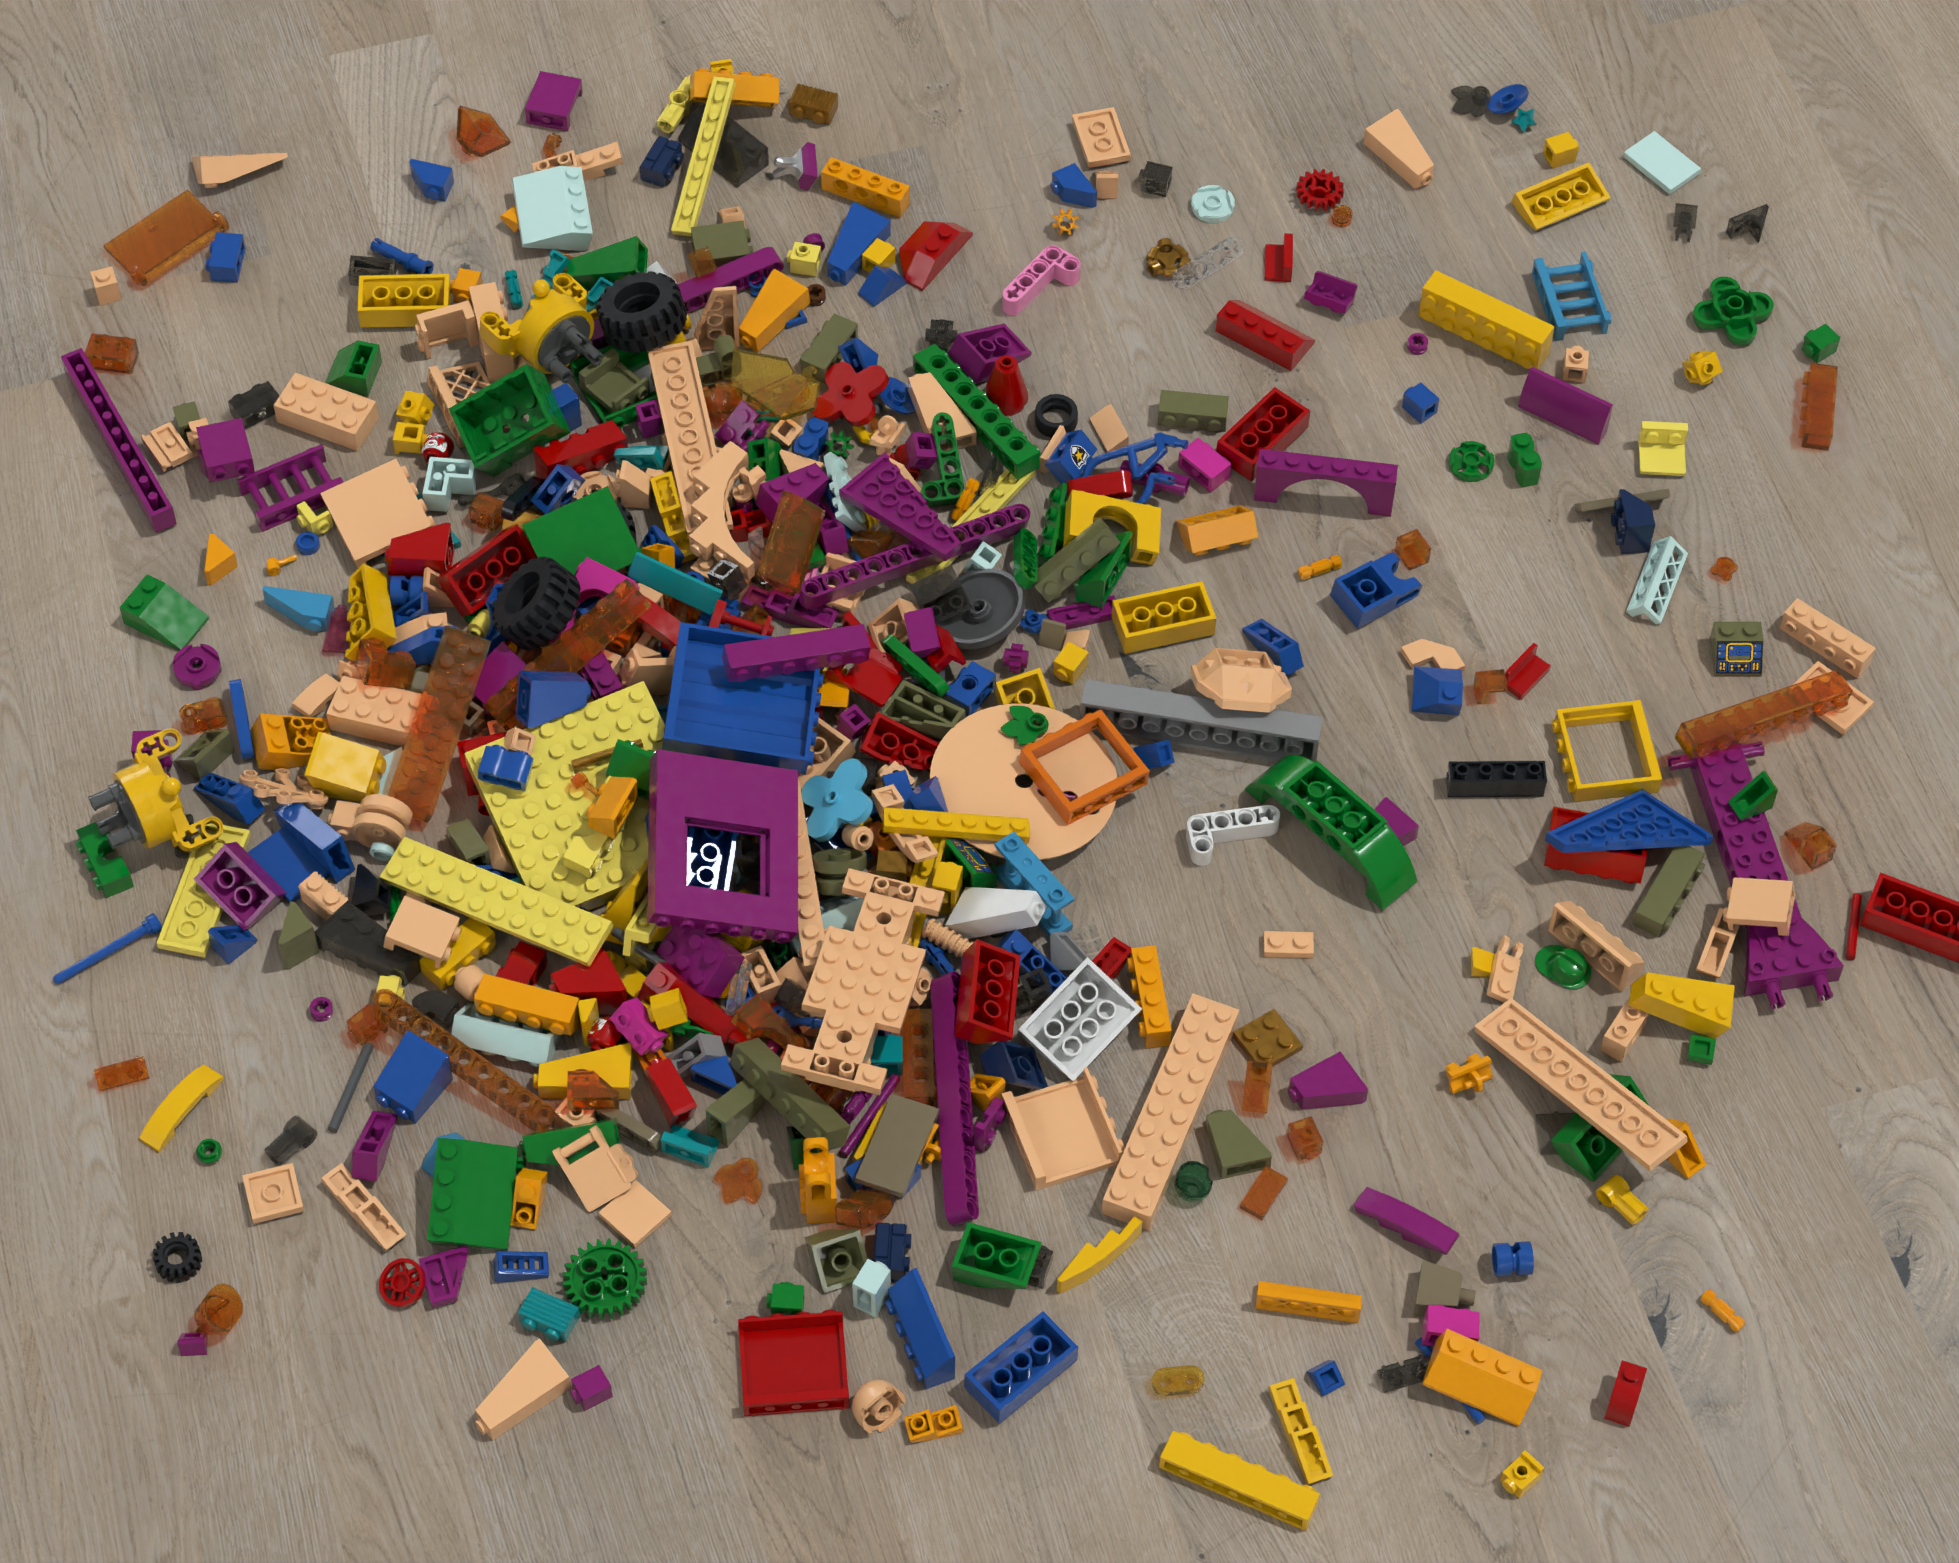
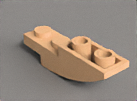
[532,142,624,180]

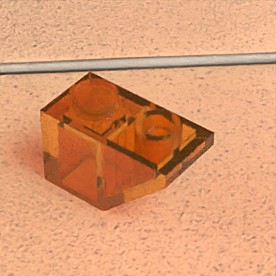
[1784,822,1837,870]

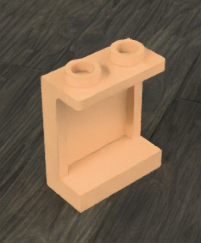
[414,300,479,359]
[807,553,871,619]
[617,646,676,695]
[1723,877,1795,936]
[383,896,462,968]

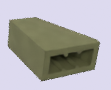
[446,818,491,865]
[706,1079,765,1148]
[1205,1110,1272,1179]

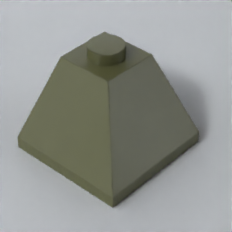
[804,1228,868,1293]

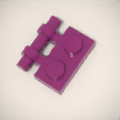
[714,400,770,453]

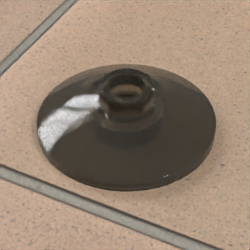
[977,453,1001,497]

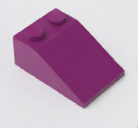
[948,323,1032,383]

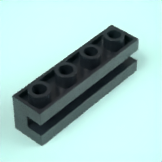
[1446,761,1547,797]

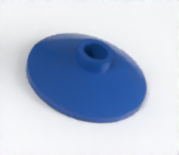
[1487,84,1529,114]
[879,377,915,415]

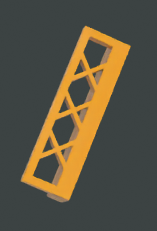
[1255,1281,1362,1323]

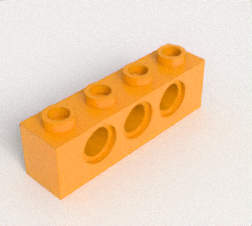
[821,157,910,218]

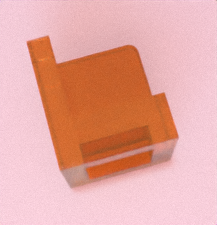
[687,246,717,278]
[1395,529,1431,570]
[1473,669,1508,704]

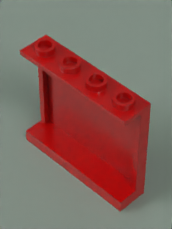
[738,1310,850,1416]

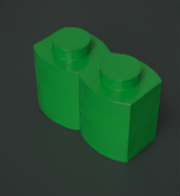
[1507,432,1542,487]

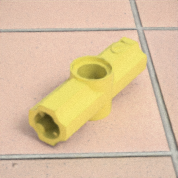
[657,75,693,134]

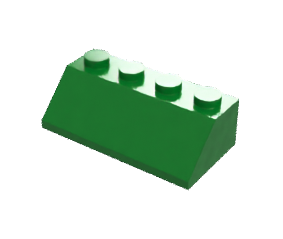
[1550,1074,1649,1182]

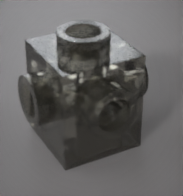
[925,319,958,354]

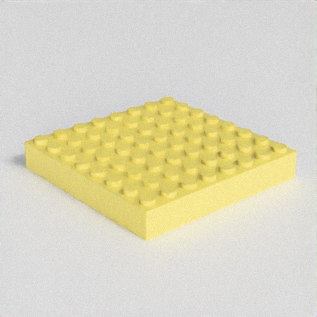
[464,681,686,911]

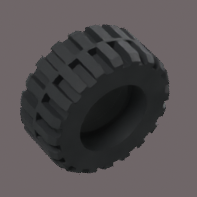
[596,271,687,353]
[492,557,581,650]

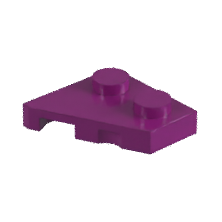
[418,1245,469,1308]

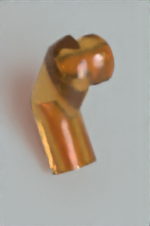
[543,133,562,158]

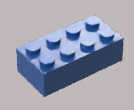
[686,818,738,891]
[964,1311,1078,1424]

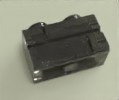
[228,381,280,429]

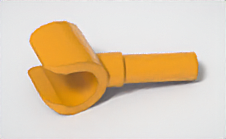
[266,555,297,576]

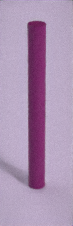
[839,1074,901,1157]

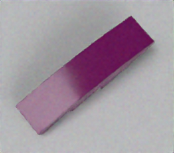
[740,584,839,628]
[1354,1187,1459,1255]

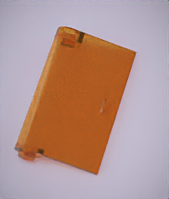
[103,189,229,286]

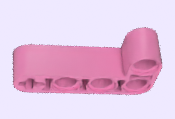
[1002,245,1081,316]

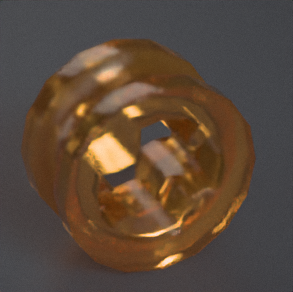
[1332,205,1353,228]

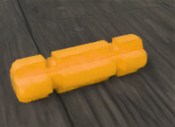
[951,478,981,521]
[1298,554,1342,580]
[1701,1289,1745,1333]

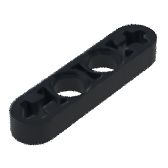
[501,476,545,521]

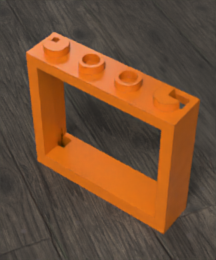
[1019,709,1150,825]

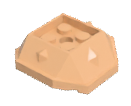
[1190,648,1292,713]

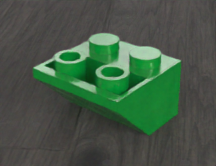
[326,340,382,396]
[606,739,655,800]

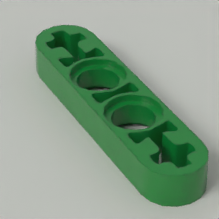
[1014,528,1038,589]
[880,634,950,698]

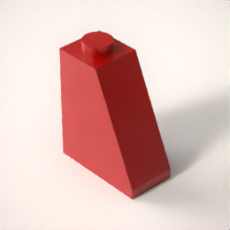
[644,1057,697,1127]

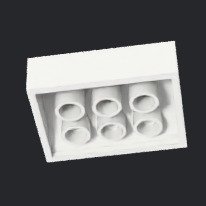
[1017,957,1142,1081]

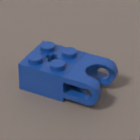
[1330,552,1422,629]

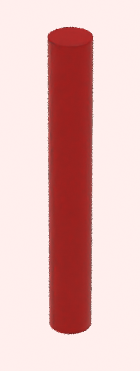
[1845,893,1862,960]

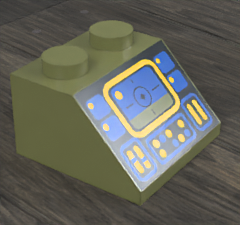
[1710,622,1764,676]

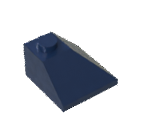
[980,1041,1048,1090]

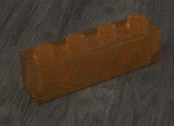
[1798,363,1838,451]

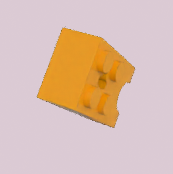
[799,1137,837,1224]

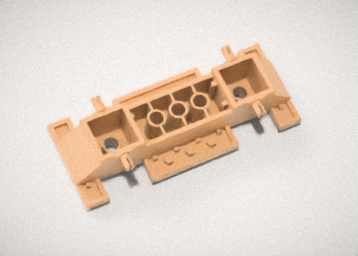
[781,868,945,1095]

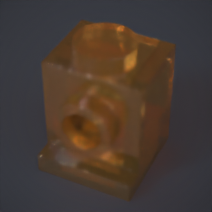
[346,1003,388,1046]

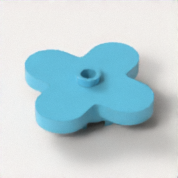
[801,758,873,842]

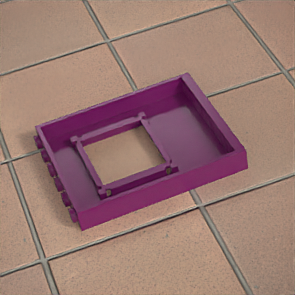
[647,749,798,943]

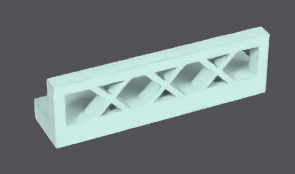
[1626,536,1688,625]

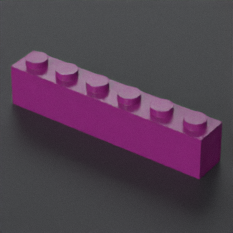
[722,624,871,682]

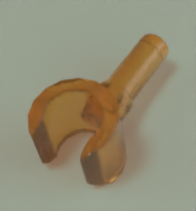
[570,772,599,798]

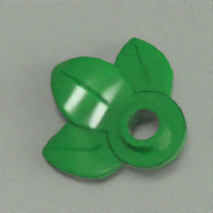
[1001,705,1049,745]
[669,1019,713,1039]

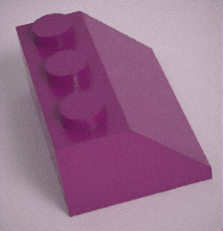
[194,842,287,931]

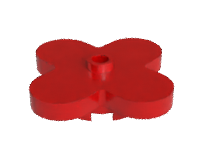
[811,362,889,427]

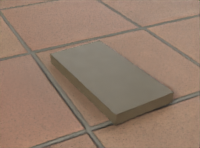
[855,1094,939,1198]

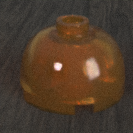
[702,382,743,422]

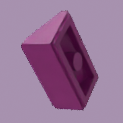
[904,607,941,658]

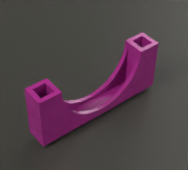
[1254,449,1398,517]

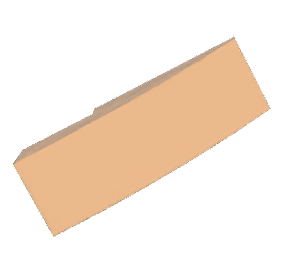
[1696,908,1740,979]

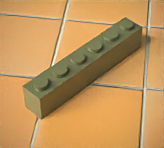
[730,1038,851,1152]

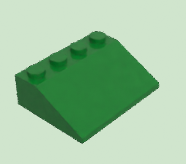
[427,1138,519,1250]

